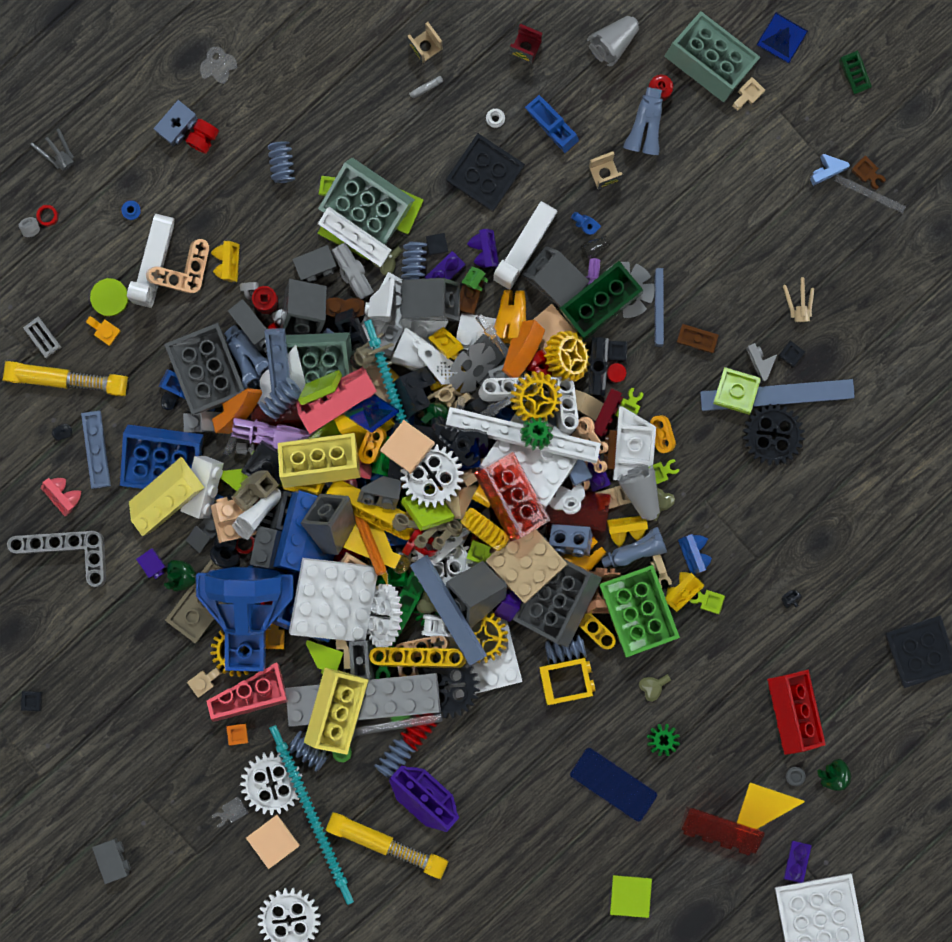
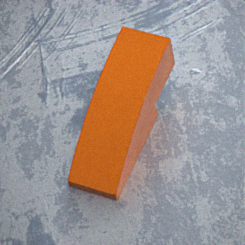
[502,319,545,378]
[212,388,262,434]

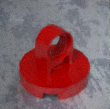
[402,529,438,557]

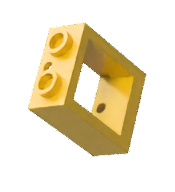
[539,658,596,705]

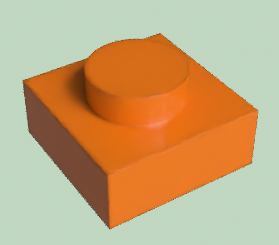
[226,724,249,745]

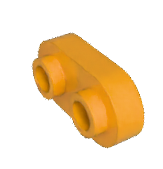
[650,415,676,453]
[358,427,387,464]

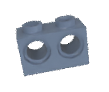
[549,524,593,557]

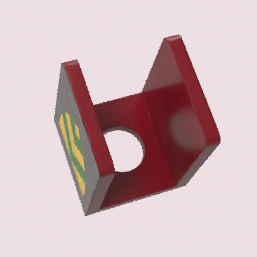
[510,24,543,64]

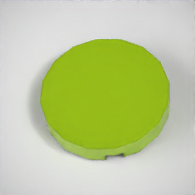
[90,278,129,317]

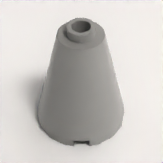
[587,16,639,66]
[617,465,660,521]

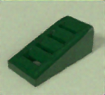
[839,50,872,95]

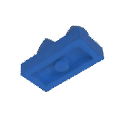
[678,534,712,574]

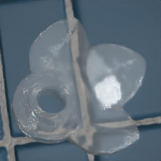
[200,47,237,84]

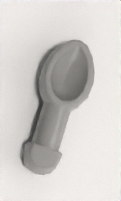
[409,76,443,98]

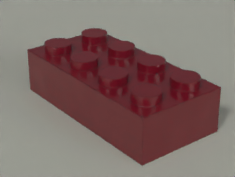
[594,388,623,439]

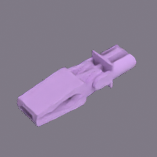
[231,418,314,449]

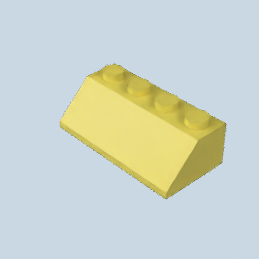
[278,433,361,488]
[129,457,205,536]
[304,668,368,755]

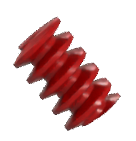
[400,713,441,751]

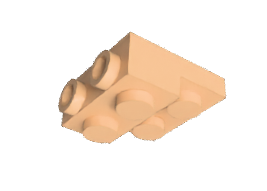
[210,497,257,543]

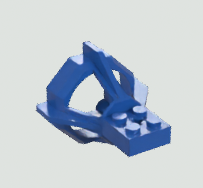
[196,566,294,671]

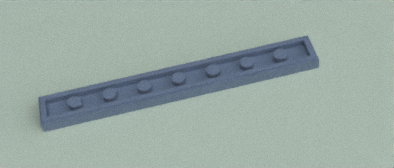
[700,379,855,411]

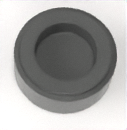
[785,767,806,786]

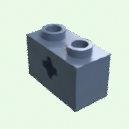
[153,100,198,147]

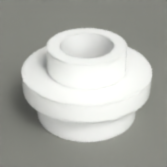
[486,109,505,128]

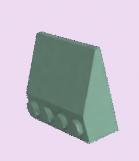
[664,11,760,102]
[318,158,415,245]
[286,333,353,384]

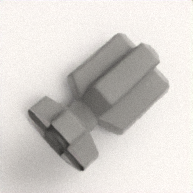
[236,443,255,455]

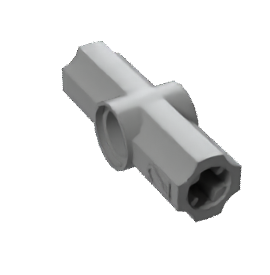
[331,243,374,300]

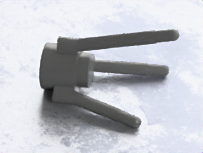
[30,128,74,171]

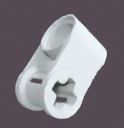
[421,614,452,637]

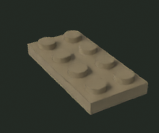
[165,559,227,644]

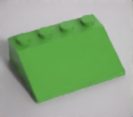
[599,565,680,657]

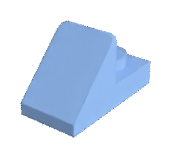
[810,154,850,186]

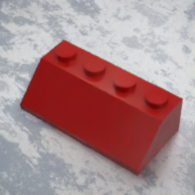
[767,670,826,755]

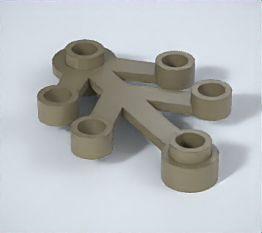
[392,511,462,550]

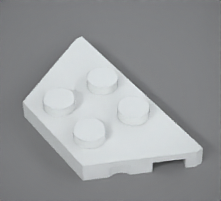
[613,406,656,480]

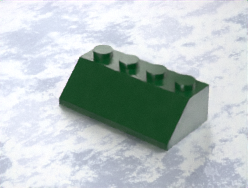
[559,261,643,341]

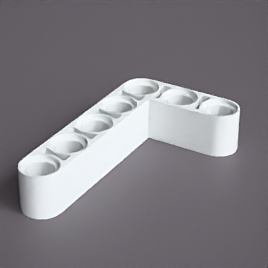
[494,201,558,290]
[127,214,175,308]
[478,377,579,435]

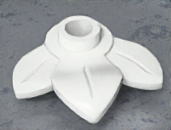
[549,484,585,514]

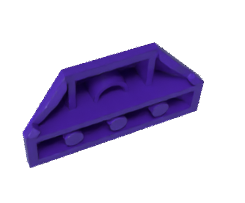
[389,765,459,832]

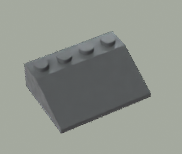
[164,323,245,415]
[513,558,602,647]

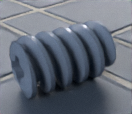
[268,142,295,183]
[401,242,427,280]
[259,377,301,419]
[545,635,587,664]
[288,731,330,772]
[374,738,416,779]

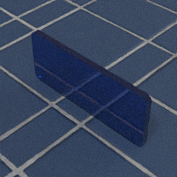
[570,748,657,822]

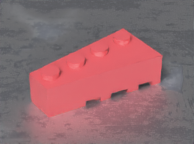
[296,367,377,434]
[206,662,288,722]

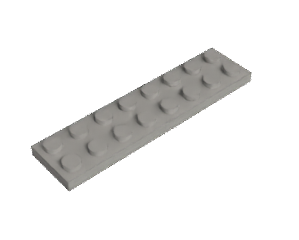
[285,673,441,726]

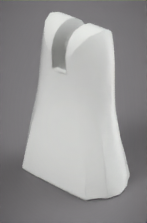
[391,327,446,376]
[232,488,281,540]

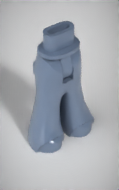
[623,87,663,155]
[224,325,269,389]
[601,527,668,568]

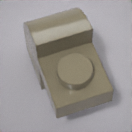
[231,471,279,511]

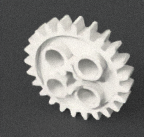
[400,445,464,508]
[411,531,473,586]
[367,584,403,647]
[240,751,303,815]
[258,888,321,942]

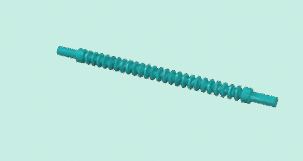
[364,319,429,491]
[269,725,354,905]

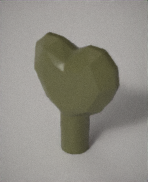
[372,246,403,276]
[653,488,675,521]
[416,591,438,614]
[639,674,671,702]

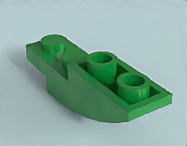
[387,571,424,647]

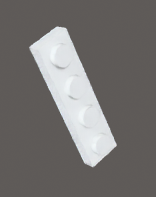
[318,207,392,267]

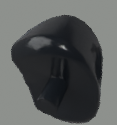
[160,391,178,410]
[52,424,72,441]
[781,590,802,609]

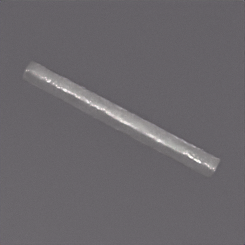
[834,174,906,213]

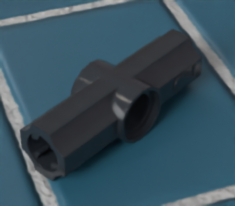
[588,337,609,397]

